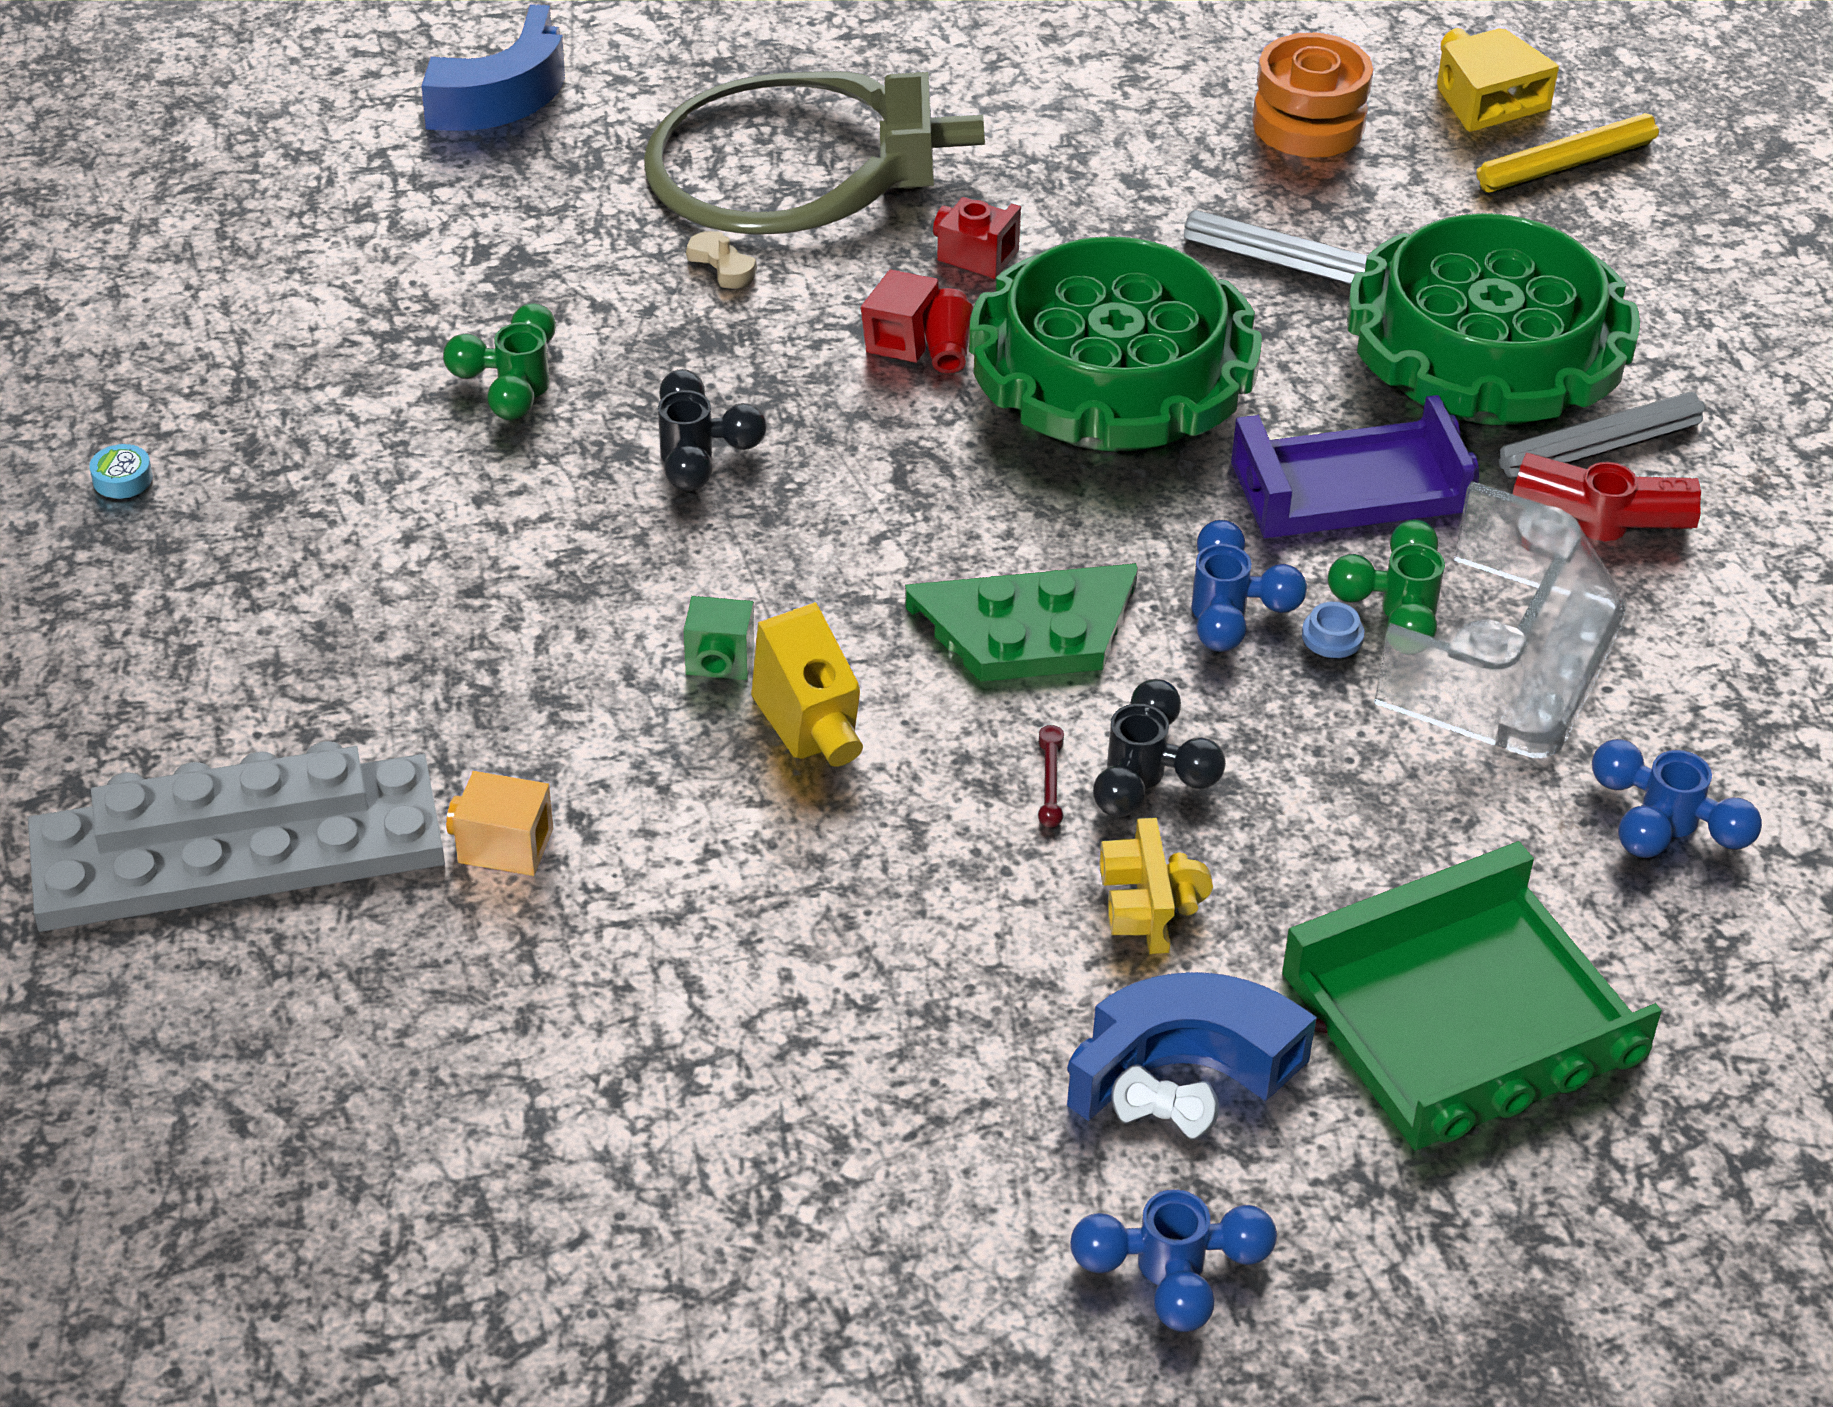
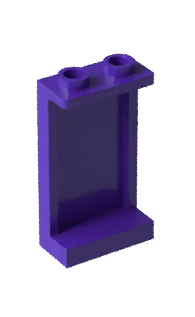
[1231,395,1479,539]

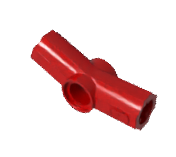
[1511,452,1701,542]

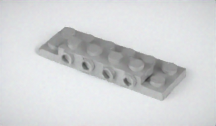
[28,741,445,932]

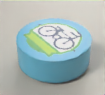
[89,444,153,499]

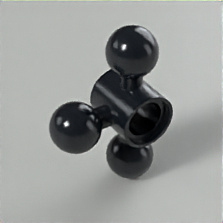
[658,369,767,491]
[1093,679,1226,817]

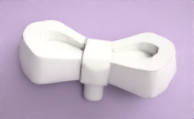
[1111,1064,1219,1140]

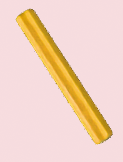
[1476,113,1659,193]

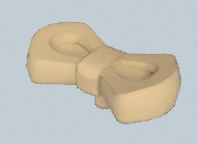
[686,231,757,289]

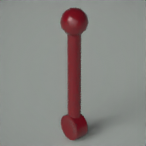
[1038,725,1064,828]

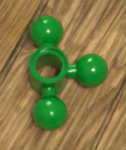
[443,303,556,420]
[1327,520,1445,651]

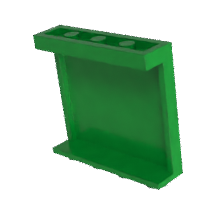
[1282,841,1662,1151]

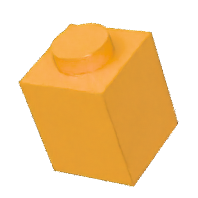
[446,771,553,876]

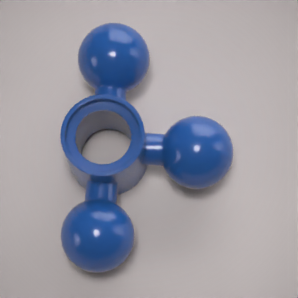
[1191,520,1307,652]
[1592,739,1762,858]
[1070,1189,1277,1332]

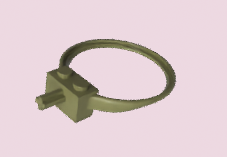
[644,71,985,235]

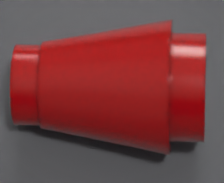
[922,288,974,373]

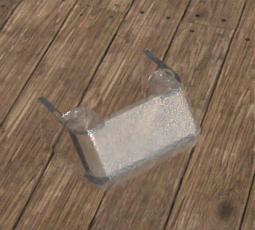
[1374,481,1627,758]

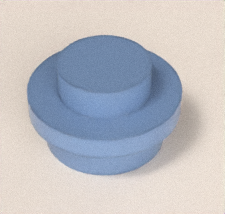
[1302,602,1364,658]

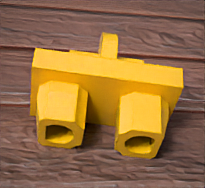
[1099,818,1213,954]

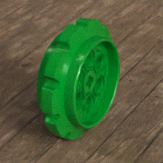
[1347,213,1640,425]
[969,236,1262,452]

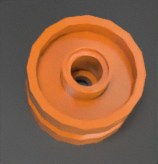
[1252,32,1374,158]

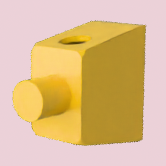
[1437,28,1559,132]
[751,602,863,767]

